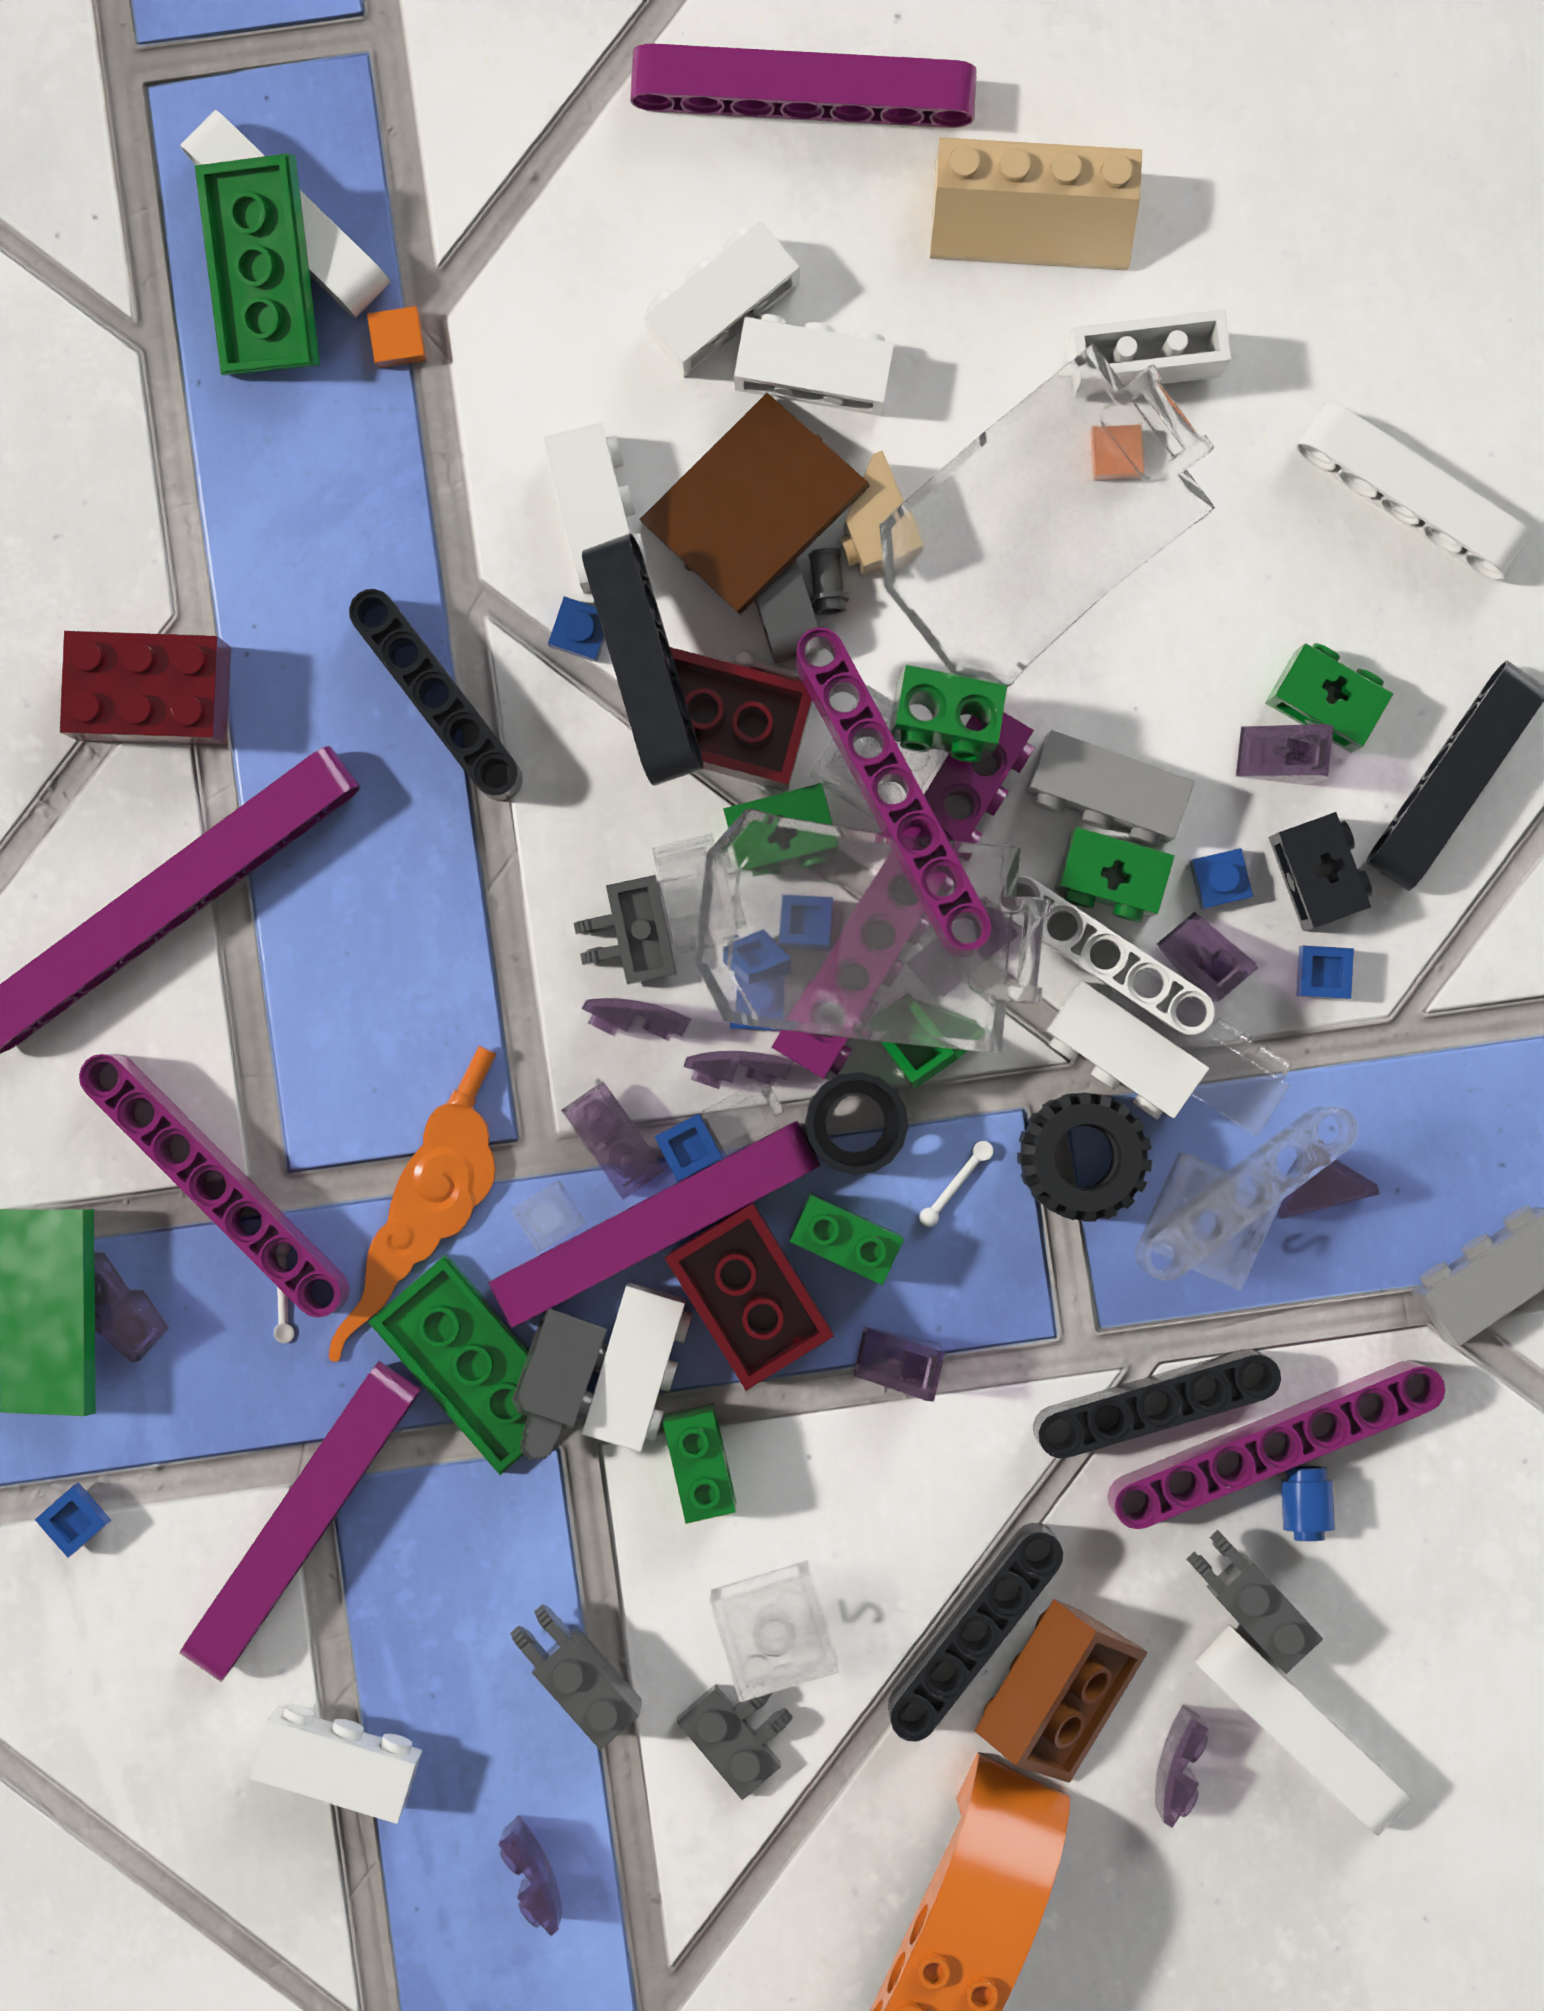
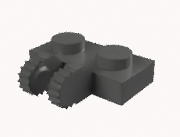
[573,875,677,985]
[676,1683,793,1800]

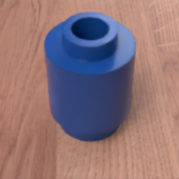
[1281,1466,1335,1541]

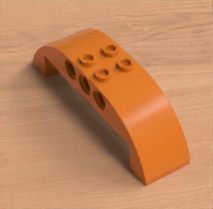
[870,1752,1070,2011]

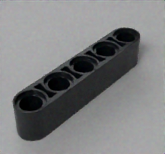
[582,533,704,786]
[349,589,523,801]
[1366,660,1544,891]
[1033,1349,1281,1459]
[888,1523,1063,1742]

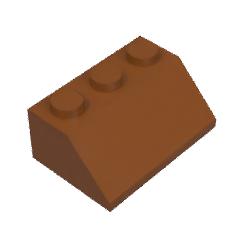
[974,1599,1148,1783]

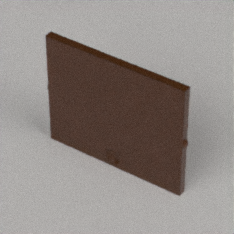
[639,393,870,615]

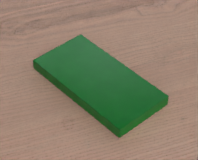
[194,153,320,376]
[0,1208,96,1416]
[368,1254,529,1475]

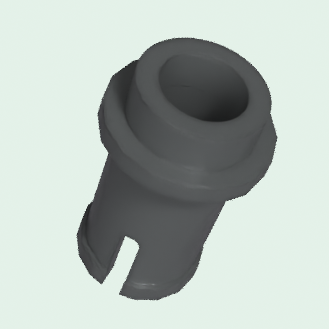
[808,548,849,615]

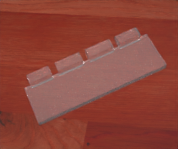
[1106,970,1292,1136]

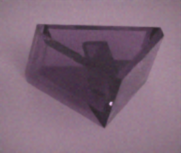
[1236,724,1333,786]
[1157,912,1258,1002]
[1267,1145,1379,1219]
[853,1327,945,1402]

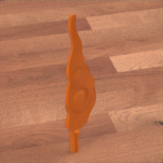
[329,1045,497,1362]

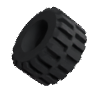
[1017,1093,1152,1222]

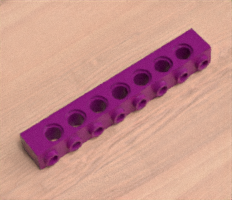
[771,712,1035,1079]

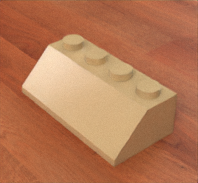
[930,137,1143,270]

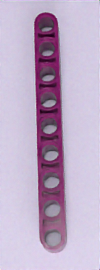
[0,746,360,1054]

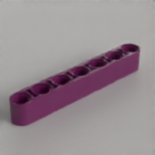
[630,43,977,128]
[796,627,991,957]
[79,1054,350,1318]
[488,1120,821,1328]
[1107,1360,1446,1529]
[179,1361,421,1682]

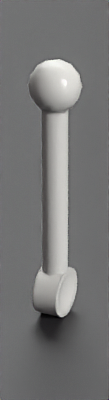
[736,650,802,682]
[919,1141,993,1227]
[273,1242,294,1343]

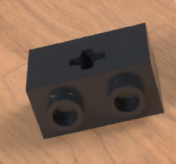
[1268,812,1372,931]

